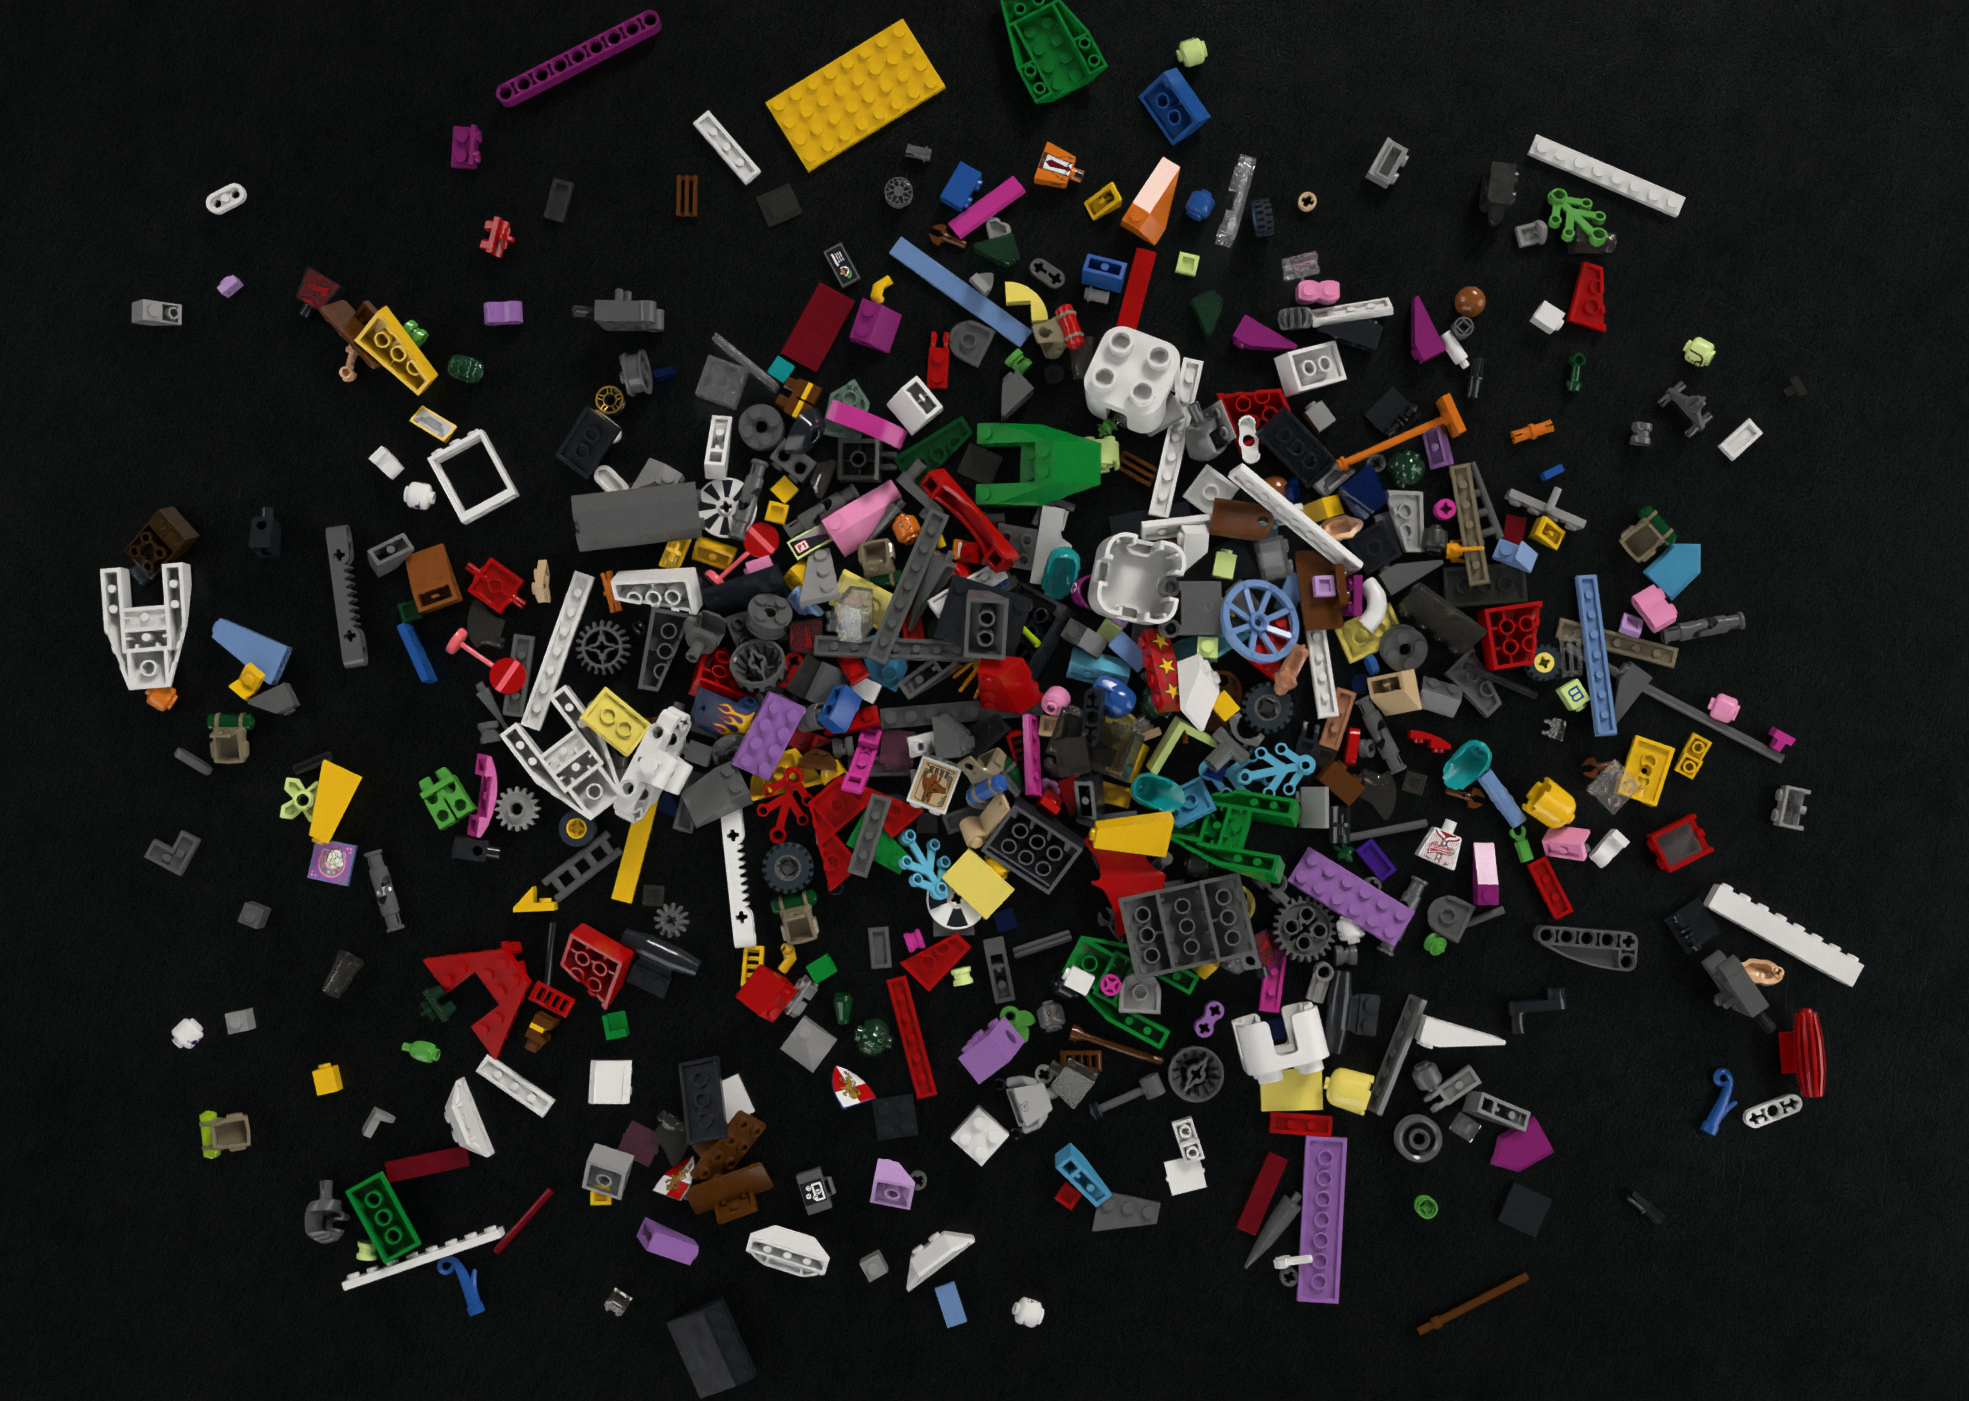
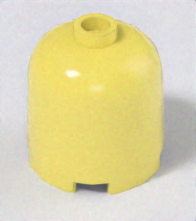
[1323,1068,1374,1116]

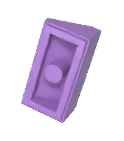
[1422,425,1454,470]

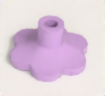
[1041,778,1061,796]

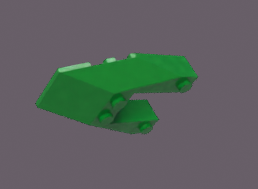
[976,423,1102,508]
[1170,790,1301,884]
[1062,935,1200,1050]

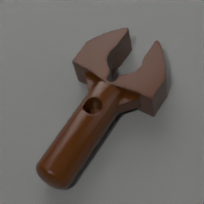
[929,224,967,249]
[1580,757,1621,778]
[1445,787,1485,809]

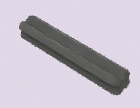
[1012,930,1072,958]

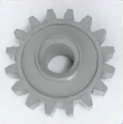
[495,787,541,831]

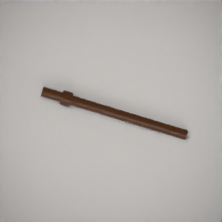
[1416,1272,1530,1336]

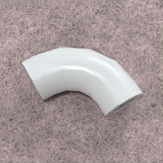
[1358,577,1387,633]

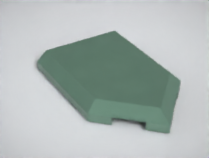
[823,379,870,439]

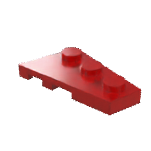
[1242,610,1290,681]
[900,933,972,991]

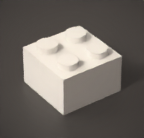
[951,1104,1009,1166]

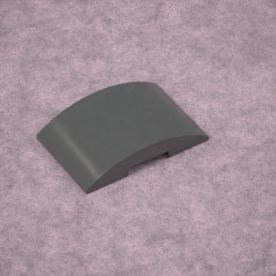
[1118,873,1258,980]

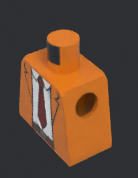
[1034,142,1084,188]

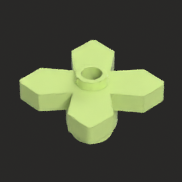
[280,777,319,822]

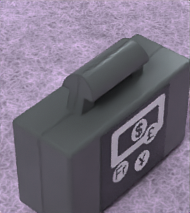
[796,1166,836,1215]

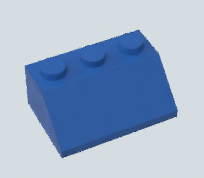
[1138,68,1211,146]

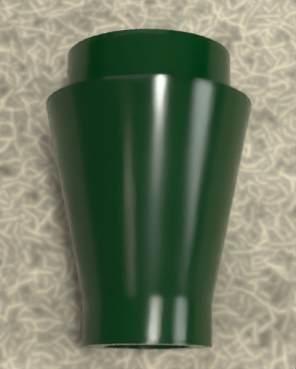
[833,993,853,1024]

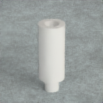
[1440,330,1470,369]

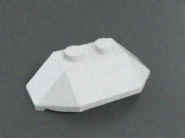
[444,1077,495,1157]
[746,1225,830,1277]
[906,1231,975,1292]

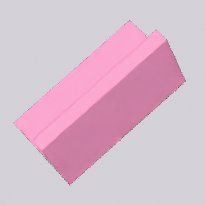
[1542,826,1590,861]

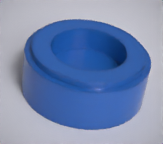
[1364,655,1380,676]

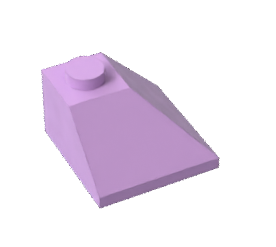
[870,1158,915,1210]

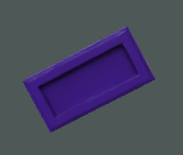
[1355,838,1397,883]

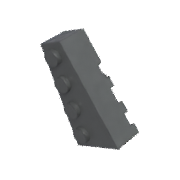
[638,607,693,692]

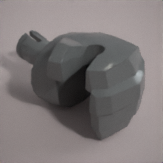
[1185,401,1227,462]
[683,610,726,662]
[305,1180,350,1244]

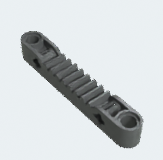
[326,525,368,668]

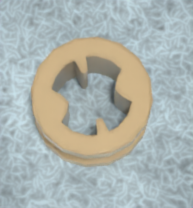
[1298,192,1317,212]

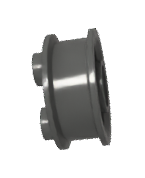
[620,349,653,397]
[739,404,785,451]
[745,593,793,640]
[1379,624,1428,672]
[1394,1114,1442,1162]

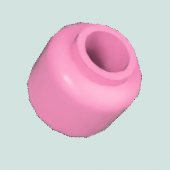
[1041,686,1071,716]
[1707,694,1740,723]

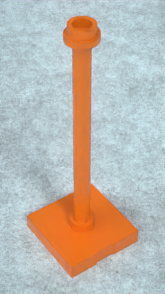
[1336,393,1466,471]

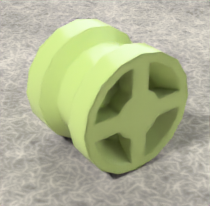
[951,966,973,986]
[356,1240,378,1261]

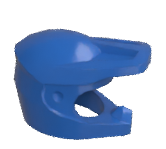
[1093,675,1136,719]

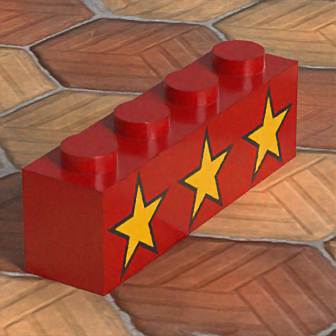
[1138,628,1180,713]

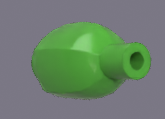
[402,1041,441,1063]

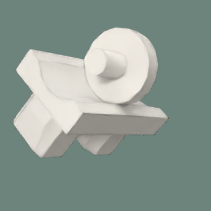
[906,731,935,758]

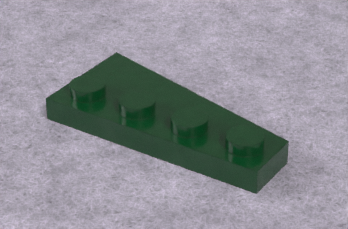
[893,416,973,487]

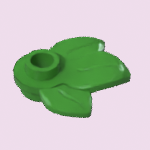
[1000,1006,1036,1043]

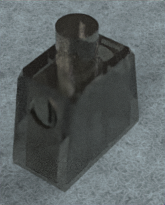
[1046,1058,1099,1109]

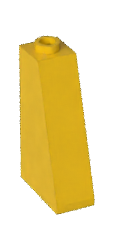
[309,759,362,846]
[1089,811,1174,857]

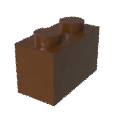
[1315,760,1365,806]

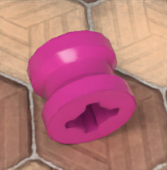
[1433,499,1456,521]
[903,928,926,953]
[1100,974,1121,996]

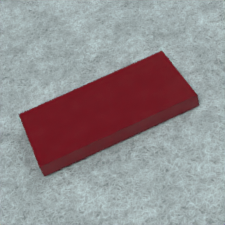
[781,282,856,373]

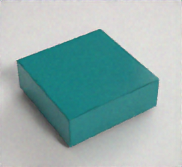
[767,356,795,384]

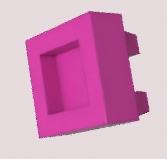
[1768,727,1795,752]

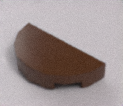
[796,749,838,772]

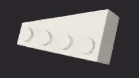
[611,567,703,615]

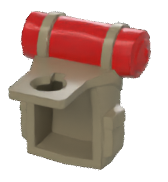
[1032,304,1085,359]

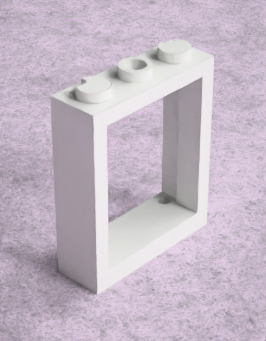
[427,429,520,525]

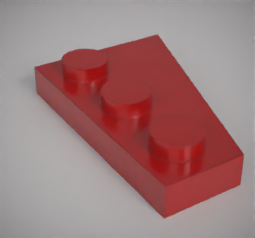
[1566,261,1606,333]

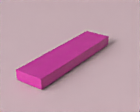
[948,176,1026,240]
[1022,714,1042,798]
[1258,929,1287,1014]

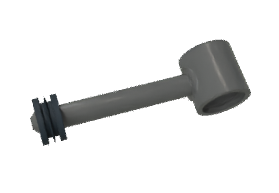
[1089,1072,1166,1120]

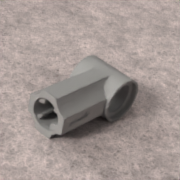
[1305,961,1334,1004]

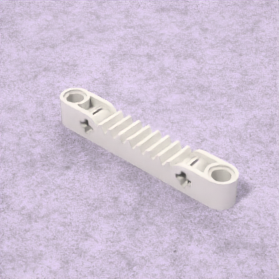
[721,808,756,948]

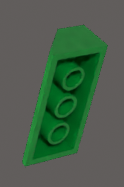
[345,1171,422,1264]

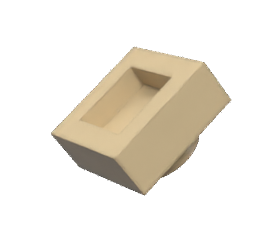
[1038,715,1061,738]
[1139,725,1162,742]

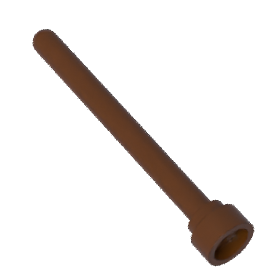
[1068,1024,1164,1065]

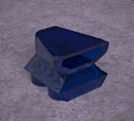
[1336,464,1388,522]

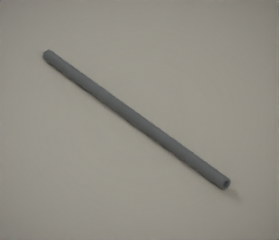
[1562,642,1785,764]

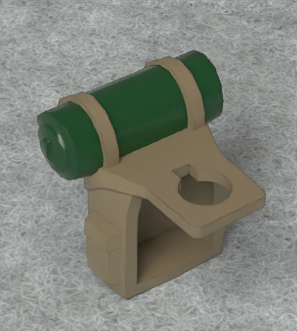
[1619,505,1678,563]
[858,538,903,589]
[207,713,255,764]
[770,889,819,945]

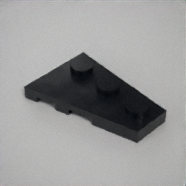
[955,714,1011,769]

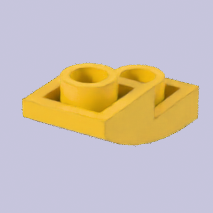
[1674,732,1712,780]

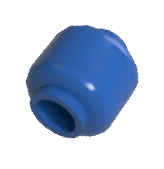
[1185,189,1215,221]

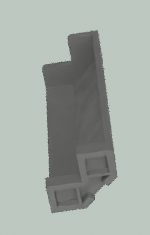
[571,482,706,552]

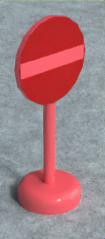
[704,522,779,586]
[446,628,526,694]

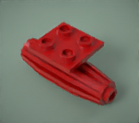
[1778,1008,1826,1097]

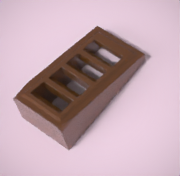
[1060,1049,1102,1072]

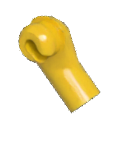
[870,275,893,304]

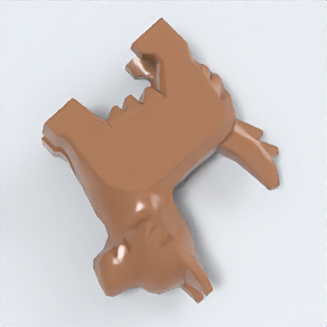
[1274,643,1309,695]

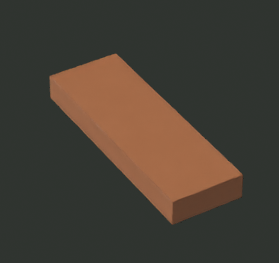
[1318,687,1357,751]

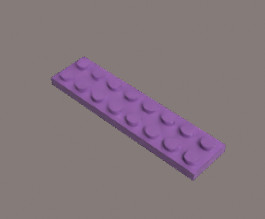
[1296,1135,1347,1304]

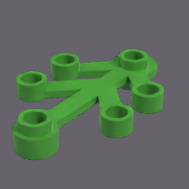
[1547,188,1607,247]

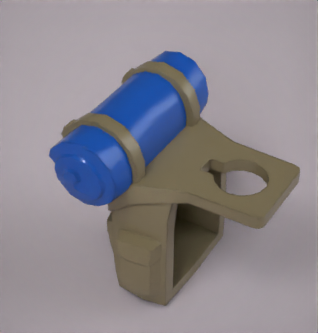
[957,747,1007,804]

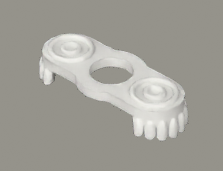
[1238,415,1260,464]

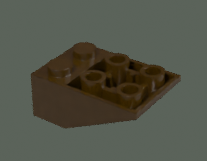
[124,506,200,580]

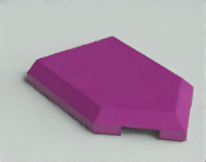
[1490,1116,1554,1172]

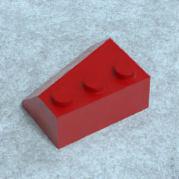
[1216,388,1291,454]
[1476,601,1543,671]
[688,647,759,703]
[978,656,1044,714]
[560,923,635,1010]

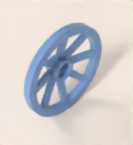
[1220,579,1300,663]

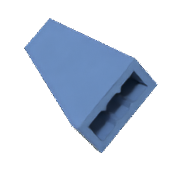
[212,618,293,685]

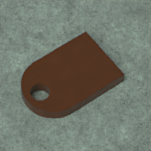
[1209,498,1274,541]
[1204,670,1242,733]

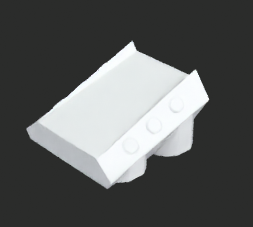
[588,1060,632,1104]

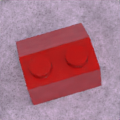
[736,964,798,1023]

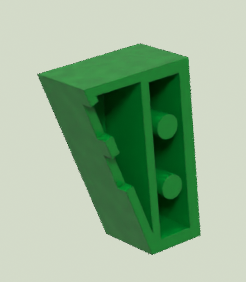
[846,808,910,875]

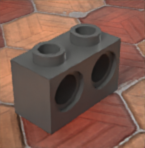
[770,438,818,484]

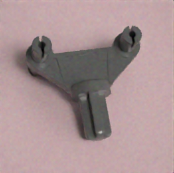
[1658,381,1713,438]

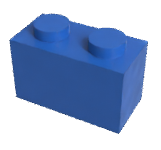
[940,161,983,213]
[1081,254,1127,293]
[817,685,862,734]

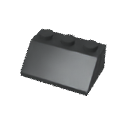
[963,590,1009,660]
[932,713,975,759]

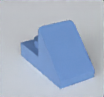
[1492,538,1538,573]

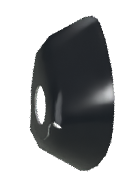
[785,408,826,454]

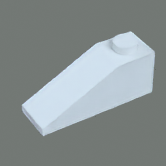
[704,415,733,480]

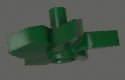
[1333,843,1355,863]

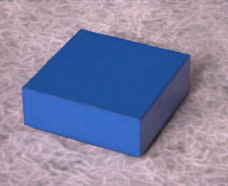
[1539,464,1565,482]

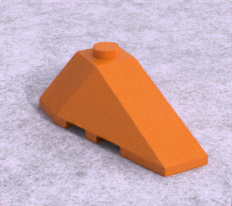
[1121,157,1180,247]

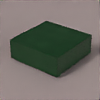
[397,599,424,624]

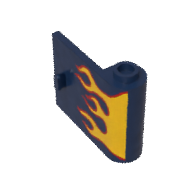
[690,687,759,737]

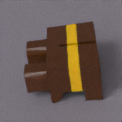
[775,377,823,419]
[524,1009,561,1053]

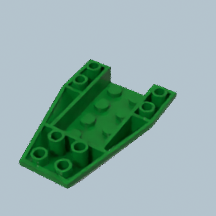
[1000,0,1108,104]

